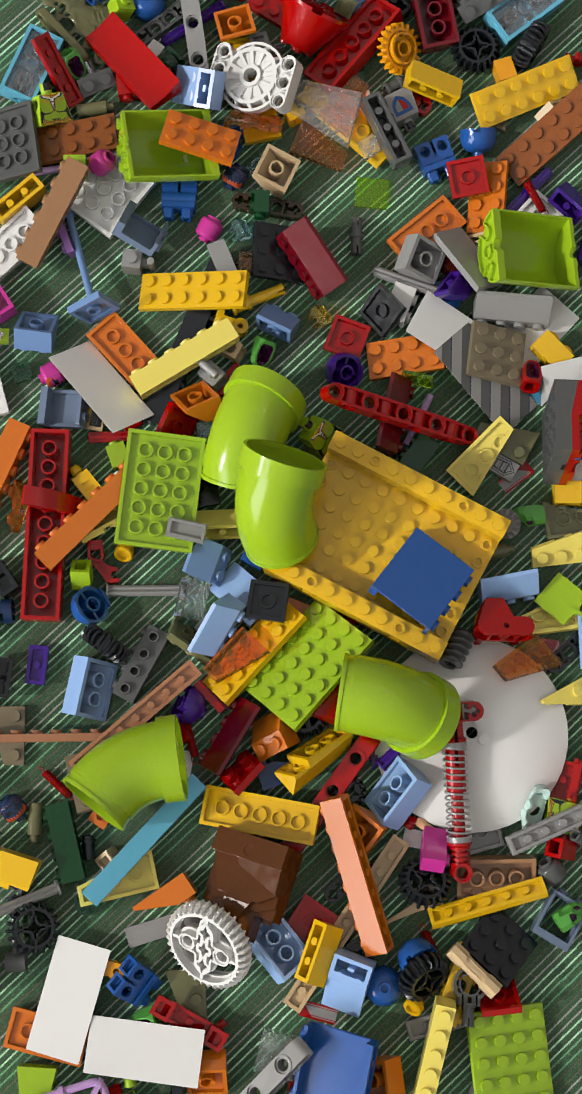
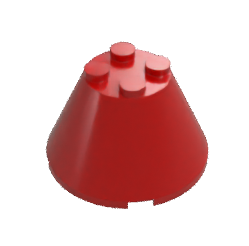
[279,0,350,58]

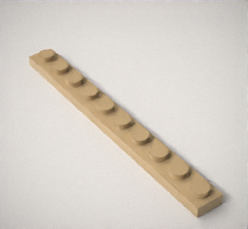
[283,833,410,1013]

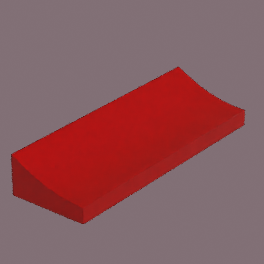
[303,0,403,101]
[85,11,182,110]

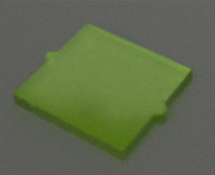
[354,177,390,210]
[402,369,434,389]

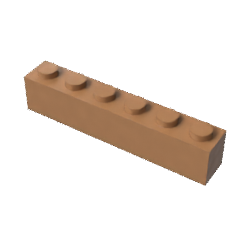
[15,156,90,270]

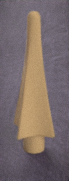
[387,894,430,924]

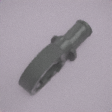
[452,969,485,1027]

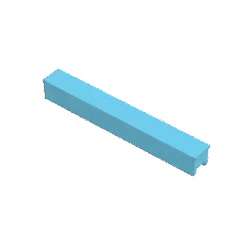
[82,774,206,907]

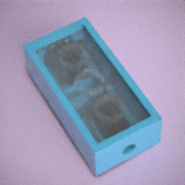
[482,0,565,49]
[0,23,64,103]

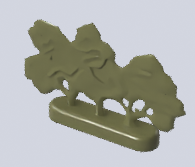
[36,0,110,66]

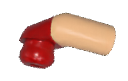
[404,816,434,830]

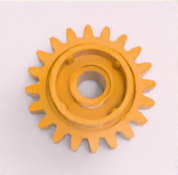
[377,22,421,76]

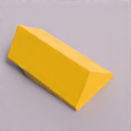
[274,726,354,795]
[0,846,43,892]

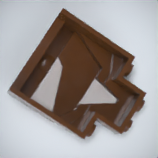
[203,825,304,943]

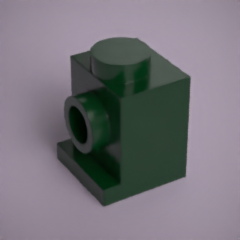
[250,190,270,220]

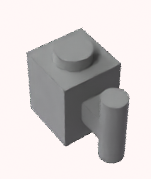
[121,248,156,276]
[197,359,229,393]

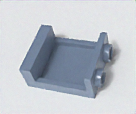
[112,200,169,257]
[37,386,90,429]

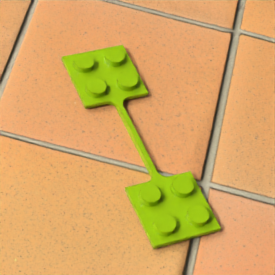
[534,573,582,626]

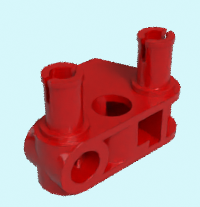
[472,598,535,646]

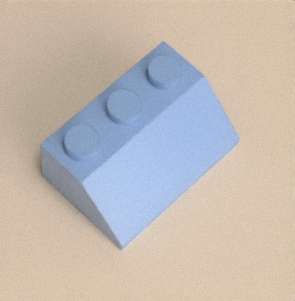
[476,568,539,606]
[187,593,247,657]
[61,655,118,722]
[364,755,433,831]
[248,918,305,985]

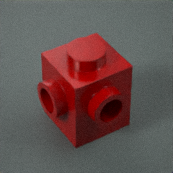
[544,834,577,861]

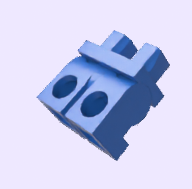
[412,134,456,185]
[161,181,198,223]
[106,954,162,1008]

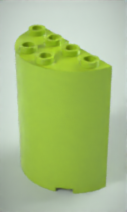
[116,109,220,183]
[477,208,580,291]

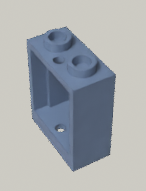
[529,887,582,952]

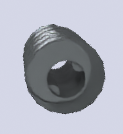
[438,626,475,670]

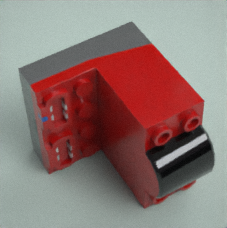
[542,379,582,485]

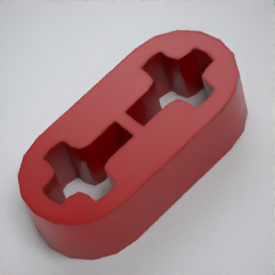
[412,91,432,117]

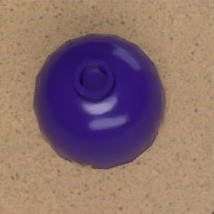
[325,352,364,386]
[171,685,207,724]

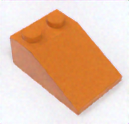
[132,872,199,911]

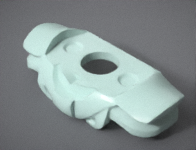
[520,784,550,829]

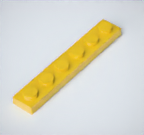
[427,876,549,930]

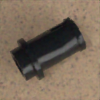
[80,835,96,860]

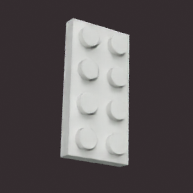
[0,205,34,281]

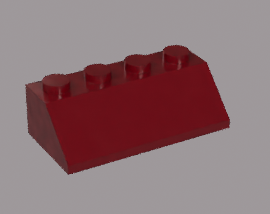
[411,0,460,55]
[276,215,348,301]
[374,372,415,458]
[199,697,261,777]

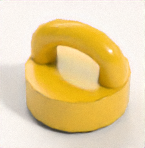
[114,545,134,562]
[403,999,424,1016]

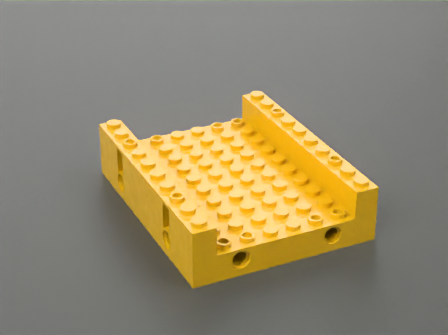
[263,430,511,663]

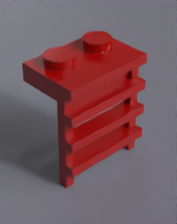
[550,758,582,804]

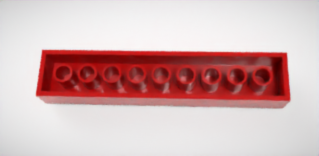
[20,428,72,623]

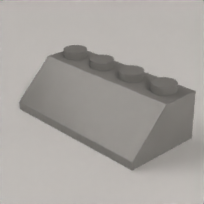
[472,290,553,331]

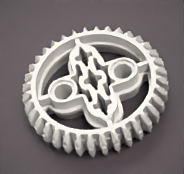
[166,899,253,989]

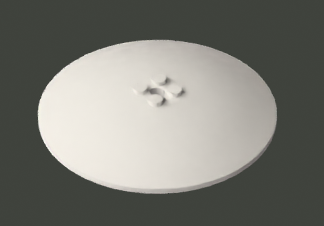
[374,641,568,833]

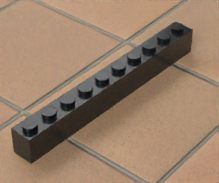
[142,255,238,427]

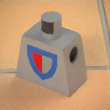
[384,88,419,133]

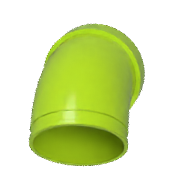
[201,365,307,490]
[235,438,327,569]
[334,653,461,760]
[62,714,188,831]

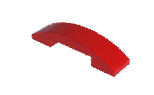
[21,485,84,515]
[149,994,229,1053]

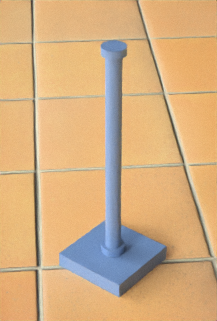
[66,209,120,325]

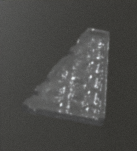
[254,74,363,149]

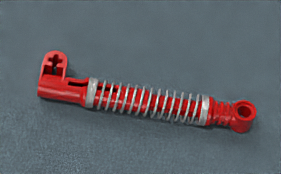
[442,700,484,883]

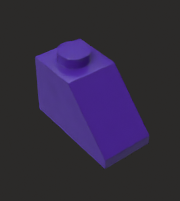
[547,181,582,225]
[434,270,473,301]

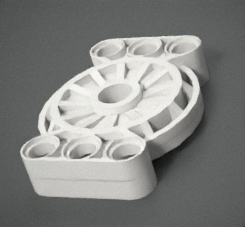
[210,42,303,114]

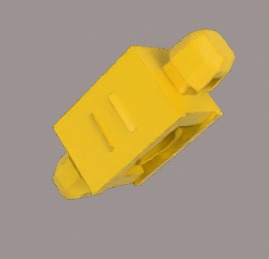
[70,464,102,501]

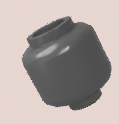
[537,856,567,886]

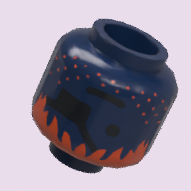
[221,162,249,191]
[0,793,27,823]

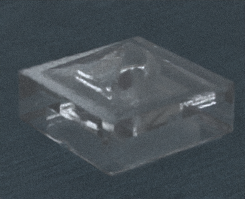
[357,133,382,160]

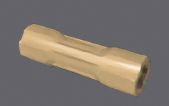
[446,942,503,999]

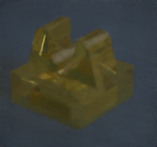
[307,305,333,328]

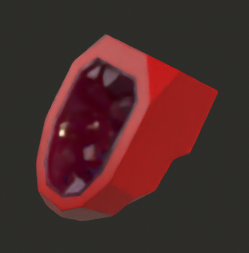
[520,360,542,394]

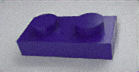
[25,645,50,686]

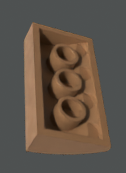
[456,854,536,899]

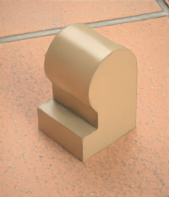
[219,342,247,365]

